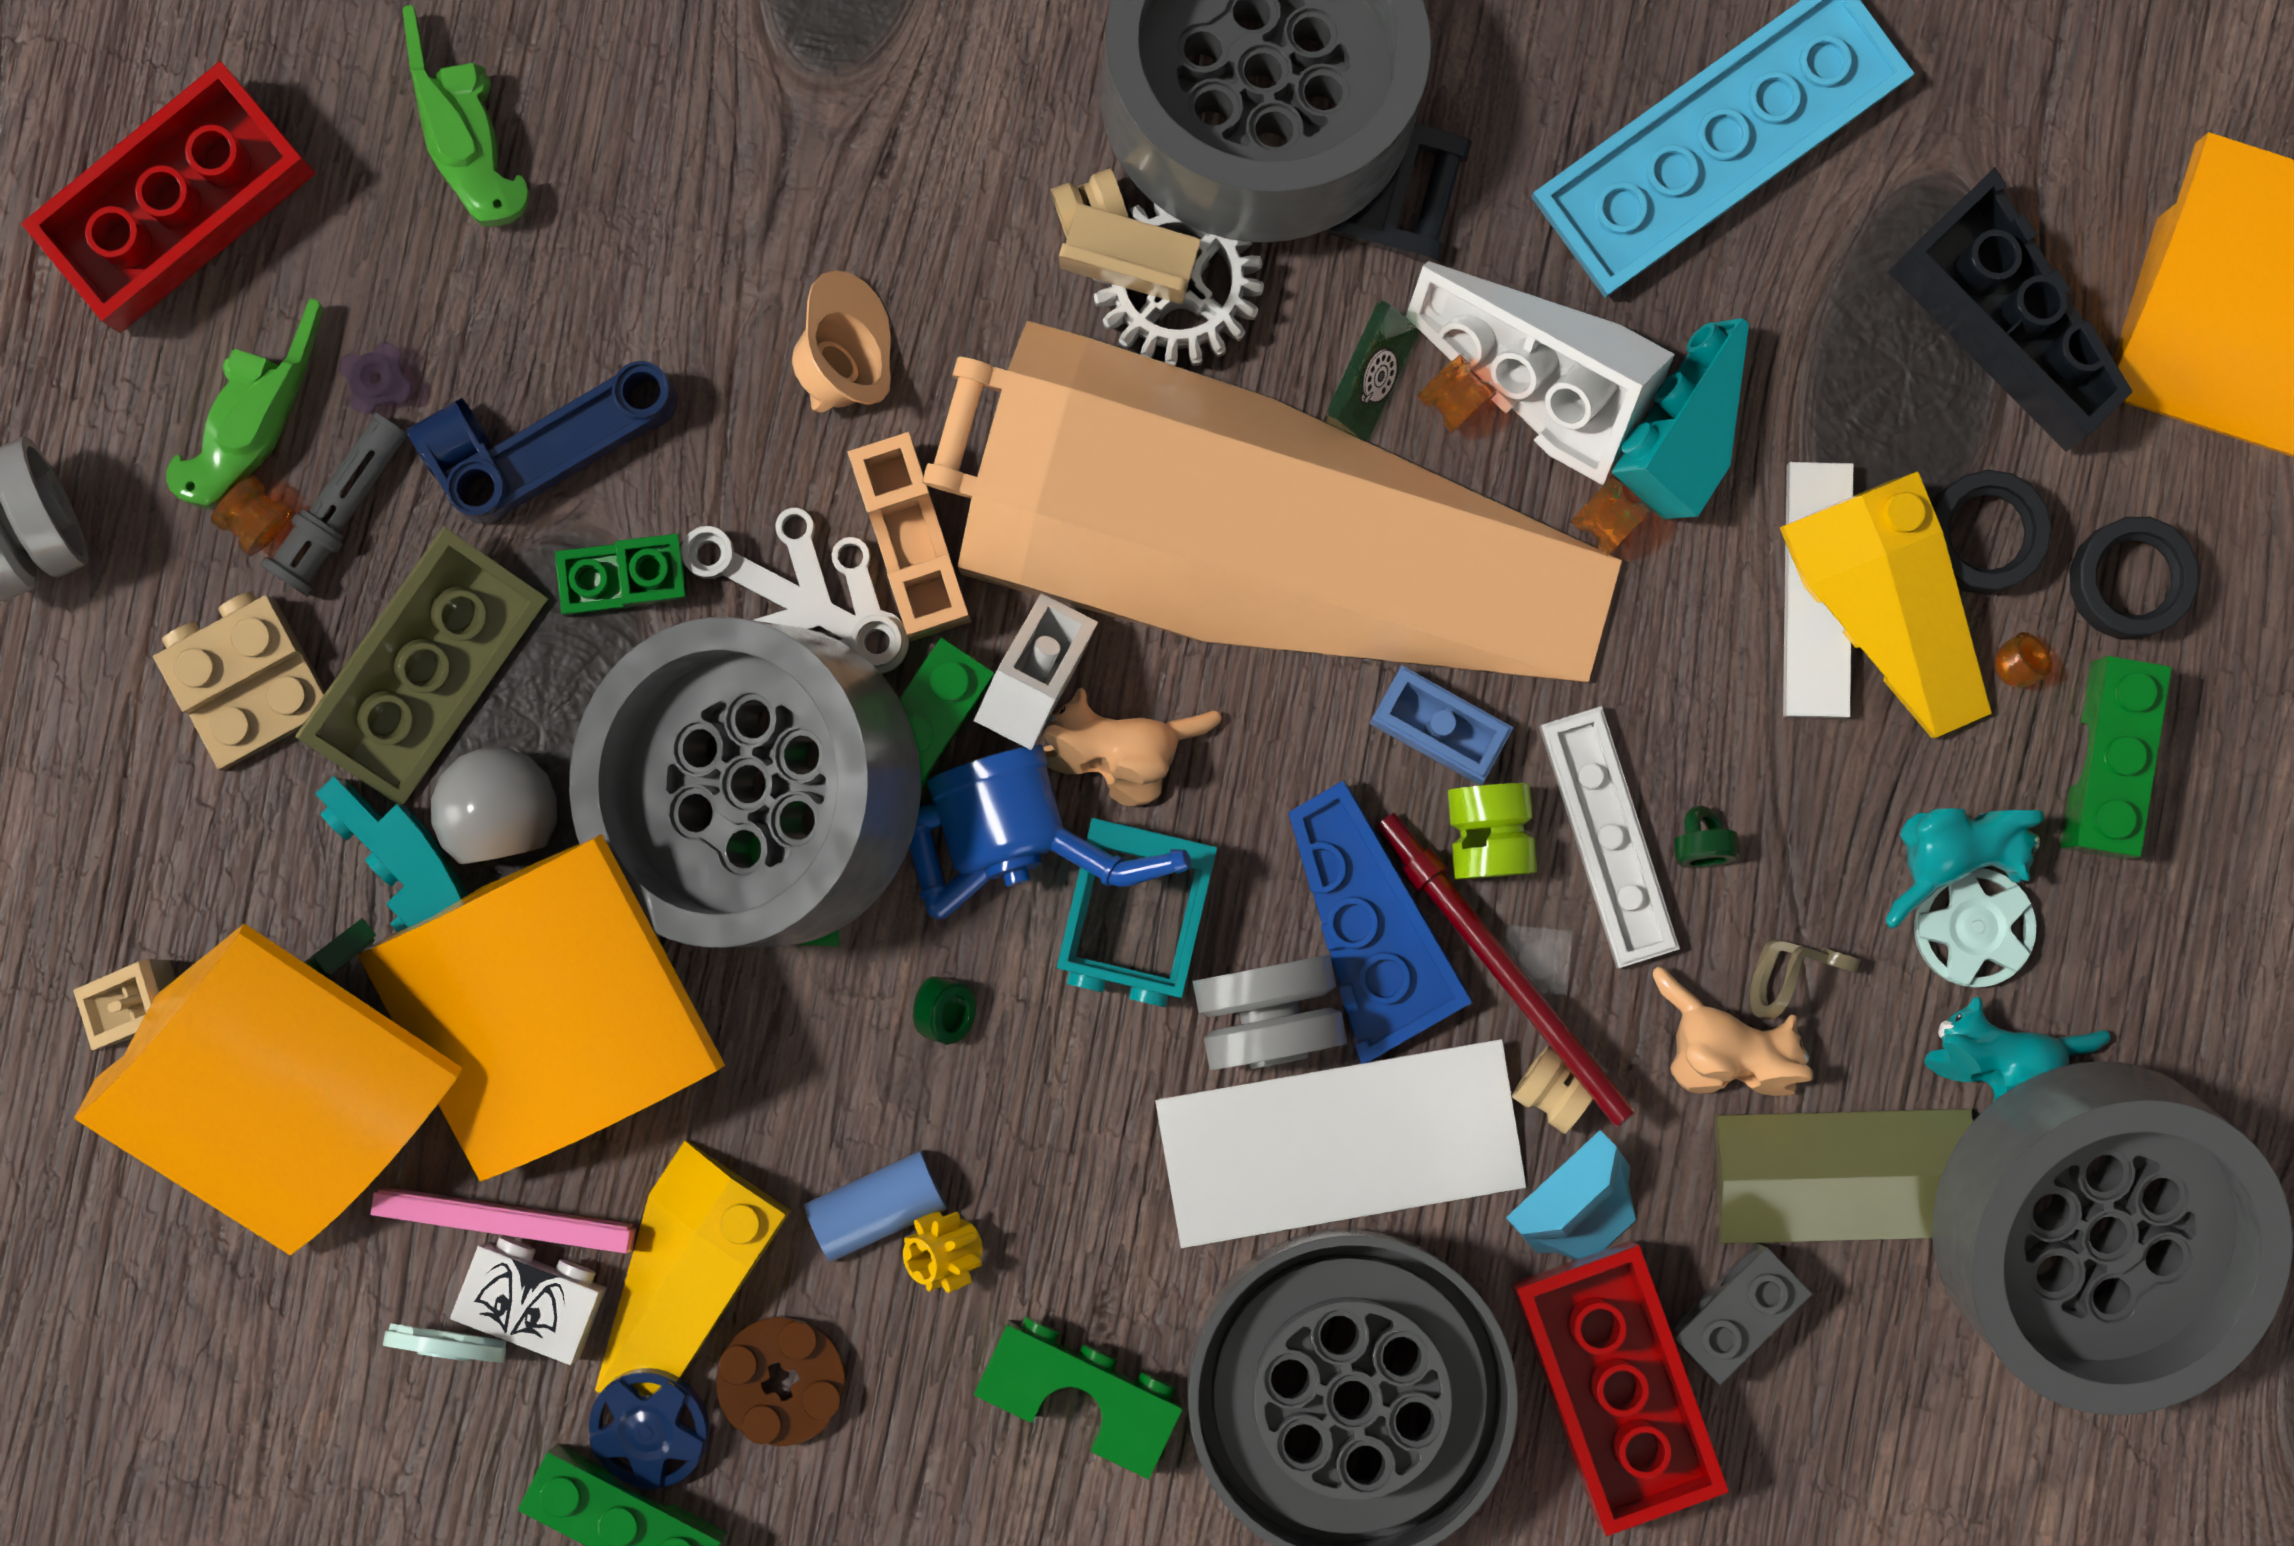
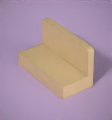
[1059,203,1201,305]

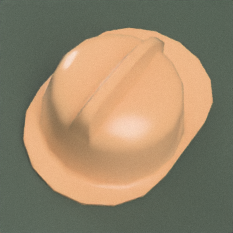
[792,270,891,413]

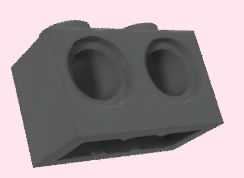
[1669,1243,1812,1385]

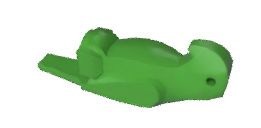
[402,5,529,227]
[166,298,324,510]

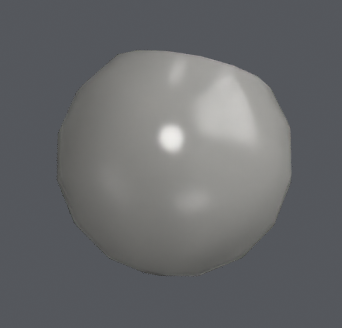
[431,747,558,864]

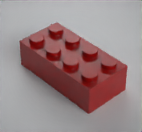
[20,61,316,334]
[1510,1241,1729,1537]

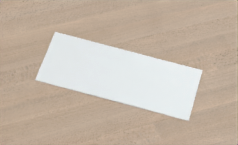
[1155,1039,1526,1248]

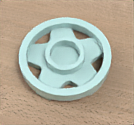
[1914,868,2036,988]
[383,1323,507,1363]

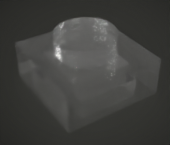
[1501,925,1573,995]

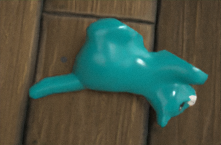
[1886,808,2044,929]
[1924,997,2111,1102]

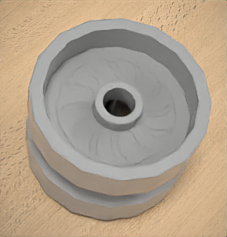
[0,436,89,602]
[1192,954,1348,1070]

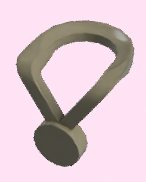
[1750,939,1861,1020]

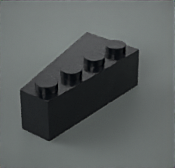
[1888,167,2133,452]

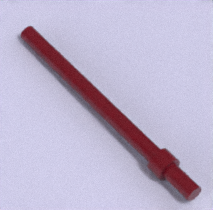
[1375,813,1636,1128]

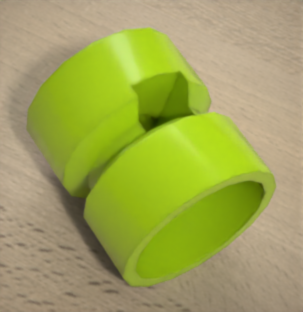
[1447,783,1537,880]

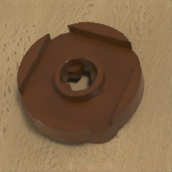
[716,1315,846,1447]

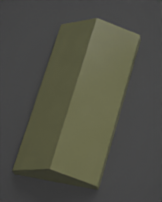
[295,526,548,805]
[1714,1108,1973,1244]

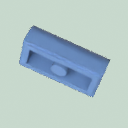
[1369,666,1513,786]
[804,1150,948,1262]

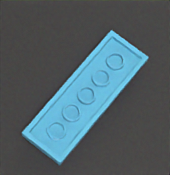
[1531,0,1915,299]

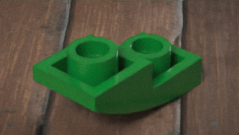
[554,533,686,616]

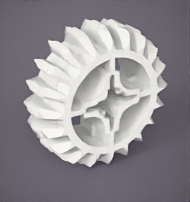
[1093,203,1264,366]

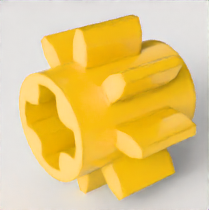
[903,1212,983,1293]

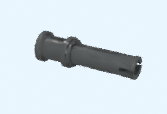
[259,413,409,597]

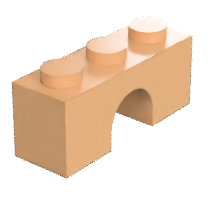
[847,432,971,641]

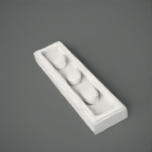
[1783,462,1853,718]
[1539,706,1680,968]

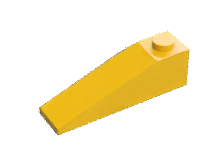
[1779,471,1992,738]
[595,1140,792,1396]

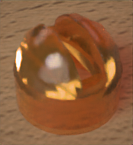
[1995,632,2052,687]

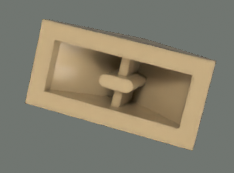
[73,959,176,1051]

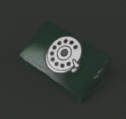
[1324,301,1418,441]

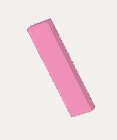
[370,1187,637,1253]

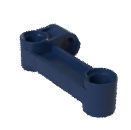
[406,361,678,525]

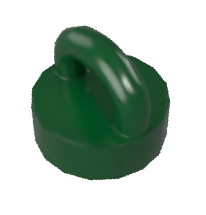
[1674,805,1740,868]
[912,976,977,1045]

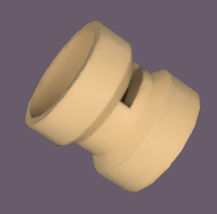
[1050,168,1129,239]
[1512,1045,1592,1134]

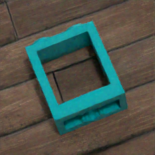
[1056,818,1217,1008]

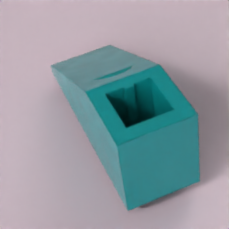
[1611,318,1749,519]

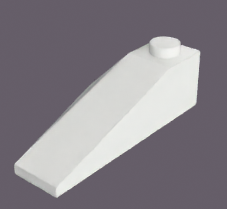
[1406,261,1675,486]

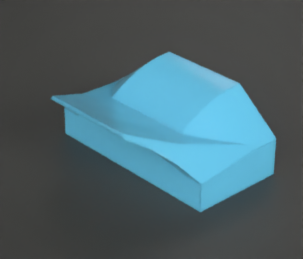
[1506,1130,1636,1260]

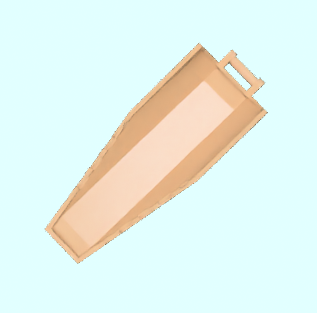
[922,321,1622,683]

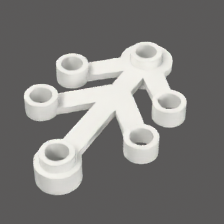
[681,508,909,674]

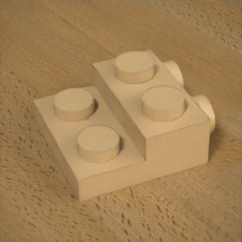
[153,591,326,771]

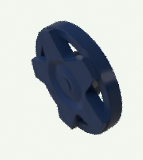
[589,1368,710,1490]

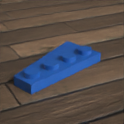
[1288,780,1474,1064]

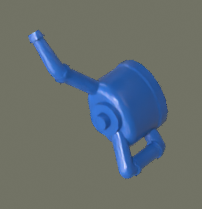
[909,744,1191,920]

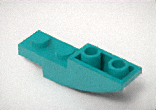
[315,776,468,932]

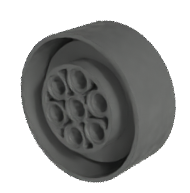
[1100,0,1431,242]
[569,617,921,947]
[1932,1061,2293,1415]
[1187,1228,1518,1546]

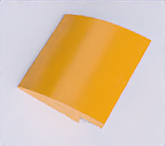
[2113,132,2294,457]
[357,834,725,1182]
[74,923,462,1256]

